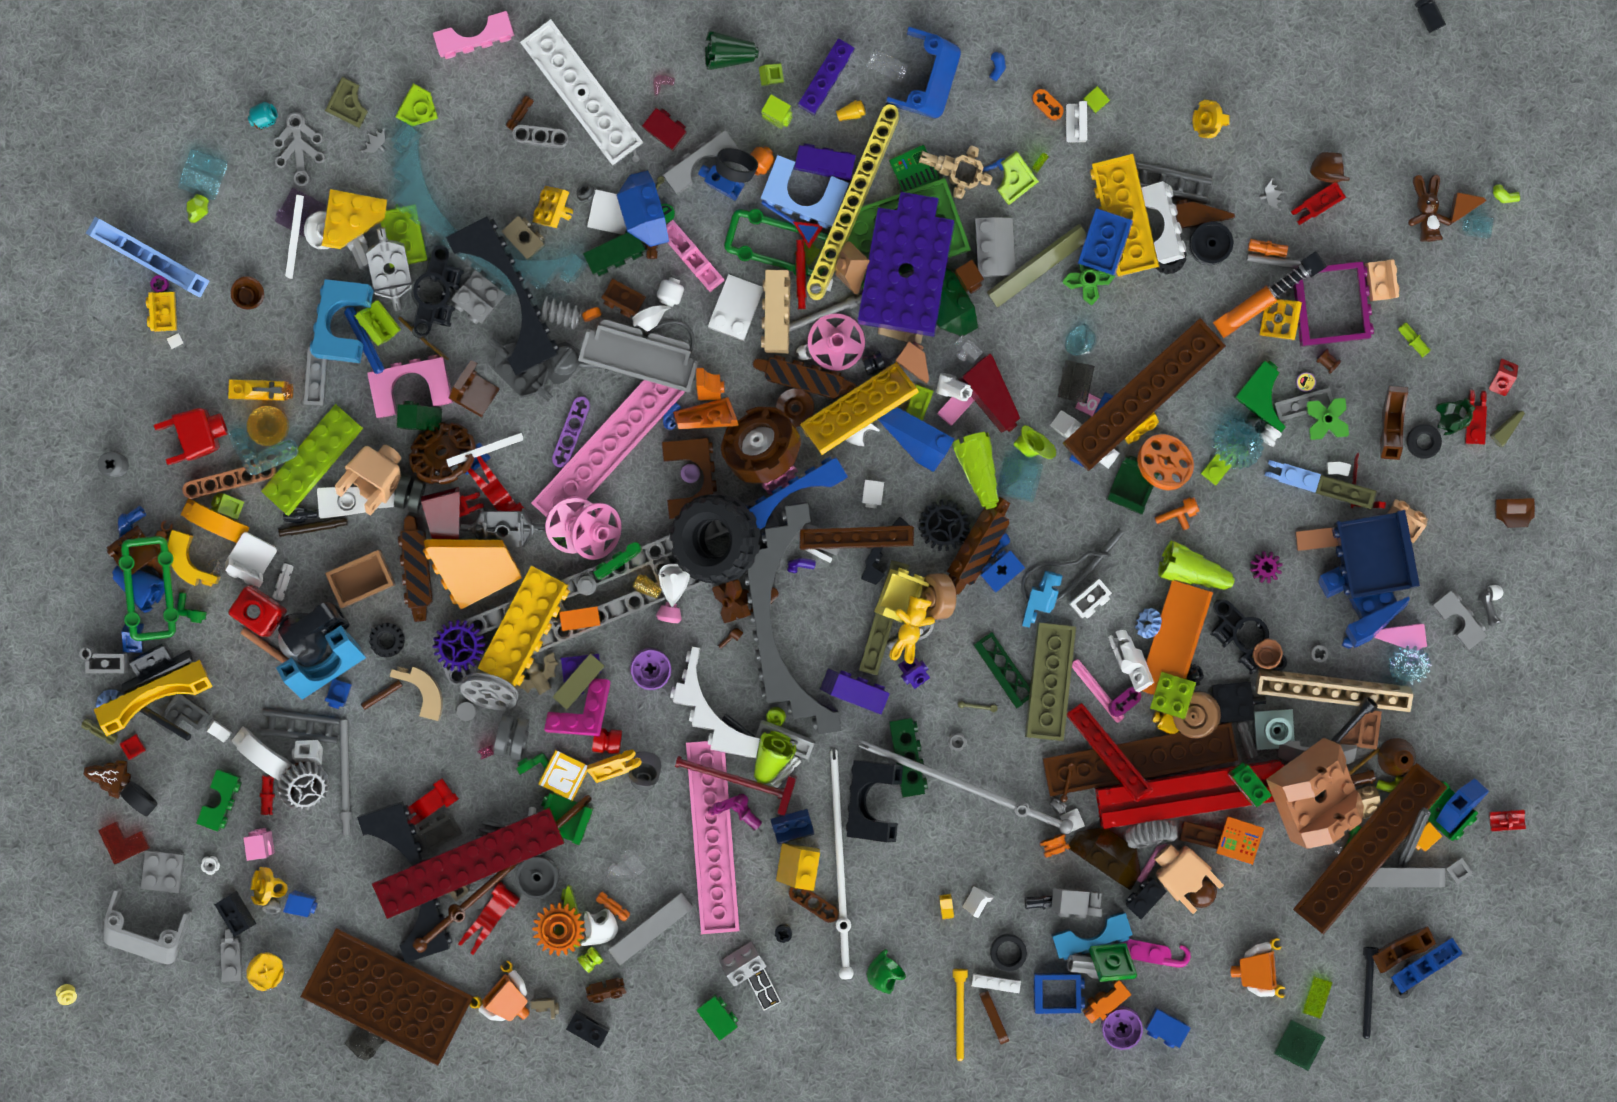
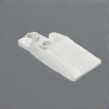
[317,487,395,518]

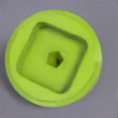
[766,707,786,726]

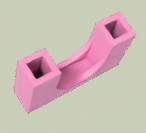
[367,355,454,418]

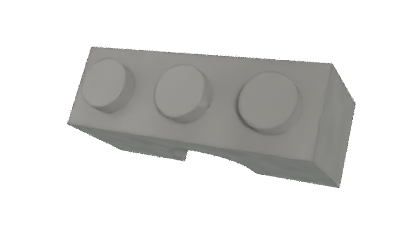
[1430,590,1487,650]

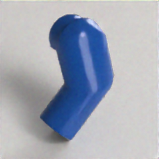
[989,52,1006,82]

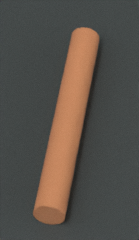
[241,627,289,663]

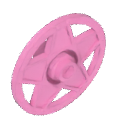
[807,313,865,371]
[545,497,599,554]
[571,503,621,560]

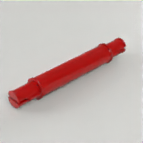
[795,240,807,309]

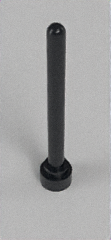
[1331,696,1378,743]
[1363,947,1379,1039]

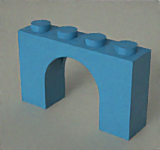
[310,279,374,363]
[276,625,366,700]

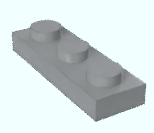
[304,347,327,406]
[1274,388,1333,421]
[755,720,815,760]

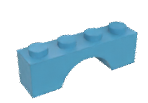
[1051,911,1133,960]

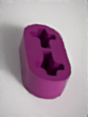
[1108,687,1141,717]

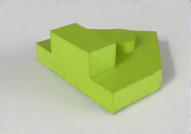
[395,83,438,126]

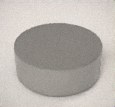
[457,702,476,721]

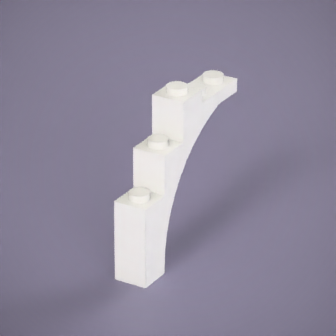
[670,647,760,759]

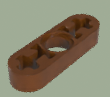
[789,887,838,923]
[979,990,1009,1045]

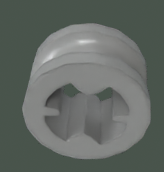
[1310,645,1328,662]

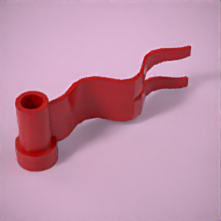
[468,456,525,511]
[409,778,459,825]
[458,881,520,955]

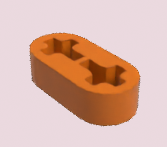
[1032,89,1064,121]

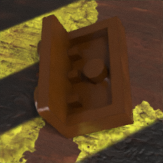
[601,278,646,318]

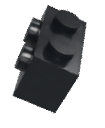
[1125,877,1167,919]

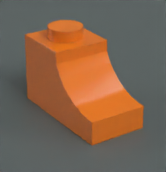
[696,368,725,400]

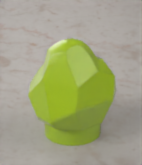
[186,194,209,223]

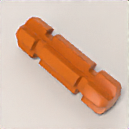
[596,892,630,922]

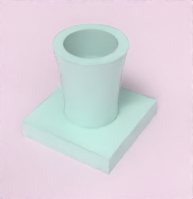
[1254,709,1295,750]

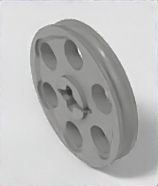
[460,673,519,710]

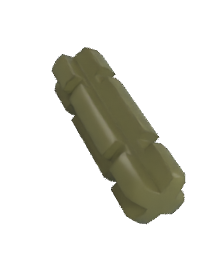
[81,718,118,745]

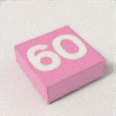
[1075,391,1101,416]

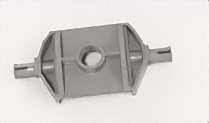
[366,227,412,311]

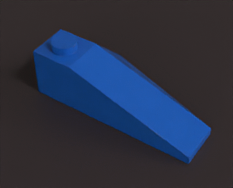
[878,407,954,472]

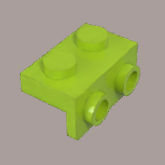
[355,300,401,346]

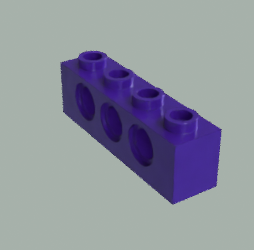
[798,38,855,116]

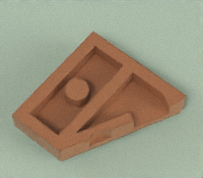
[1340,710,1382,750]

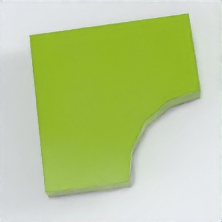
[996,151,1039,205]

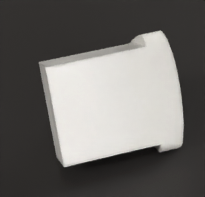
[963,886,994,918]

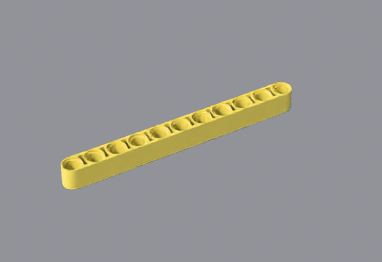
[807,104,899,300]

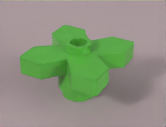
[1062,264,1115,306]
[1306,398,1349,440]

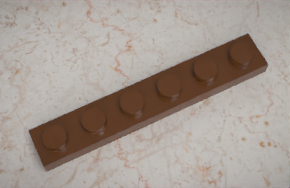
[800,526,914,550]

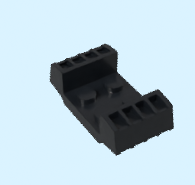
[861,517,910,585]

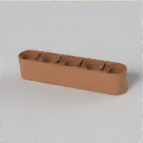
[182,462,277,499]

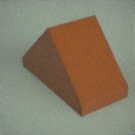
[1450,193,1486,224]

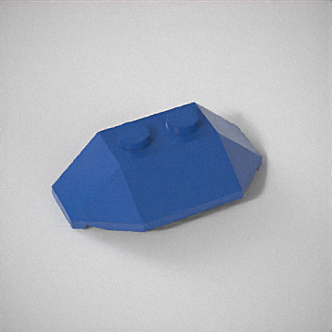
[617,170,669,247]

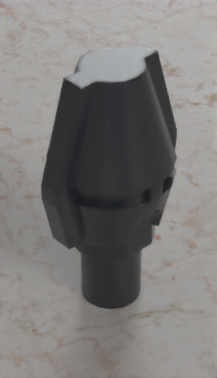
[283,506,317,524]

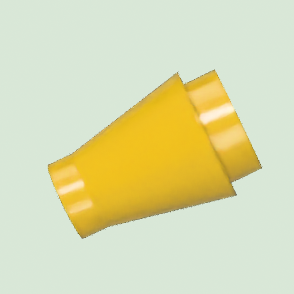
[836,100,866,121]

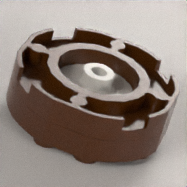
[721,407,801,483]

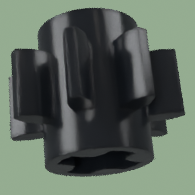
[1186,663,1204,687]

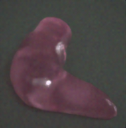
[653,75,675,96]

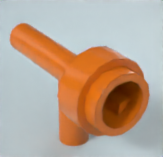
[1154,497,1200,530]

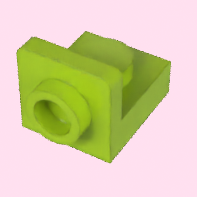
[211,493,244,520]

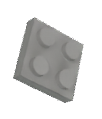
[141,850,184,893]

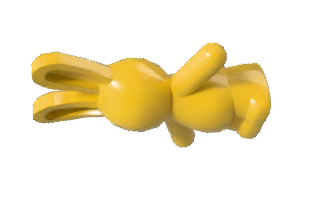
[890,595,935,664]

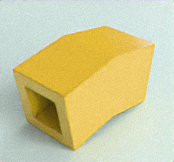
[939,894,954,919]

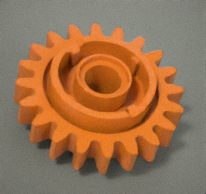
[532,902,586,956]

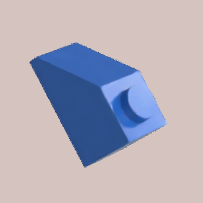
[283,890,318,917]

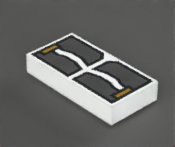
[748,968,781,1010]

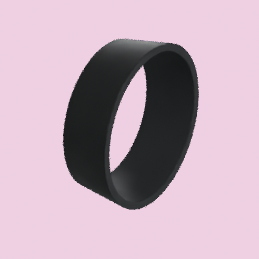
[716,148,758,183]

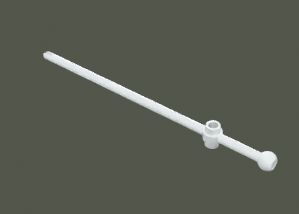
[830,749,854,979]

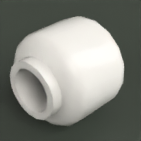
[657,277,684,307]

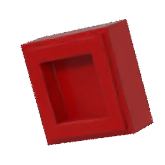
[120,734,146,760]

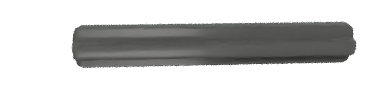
[1398,807,1431,867]

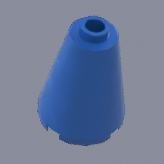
[112,566,165,613]

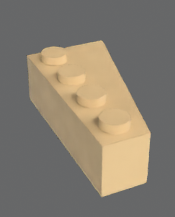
[761,270,791,354]

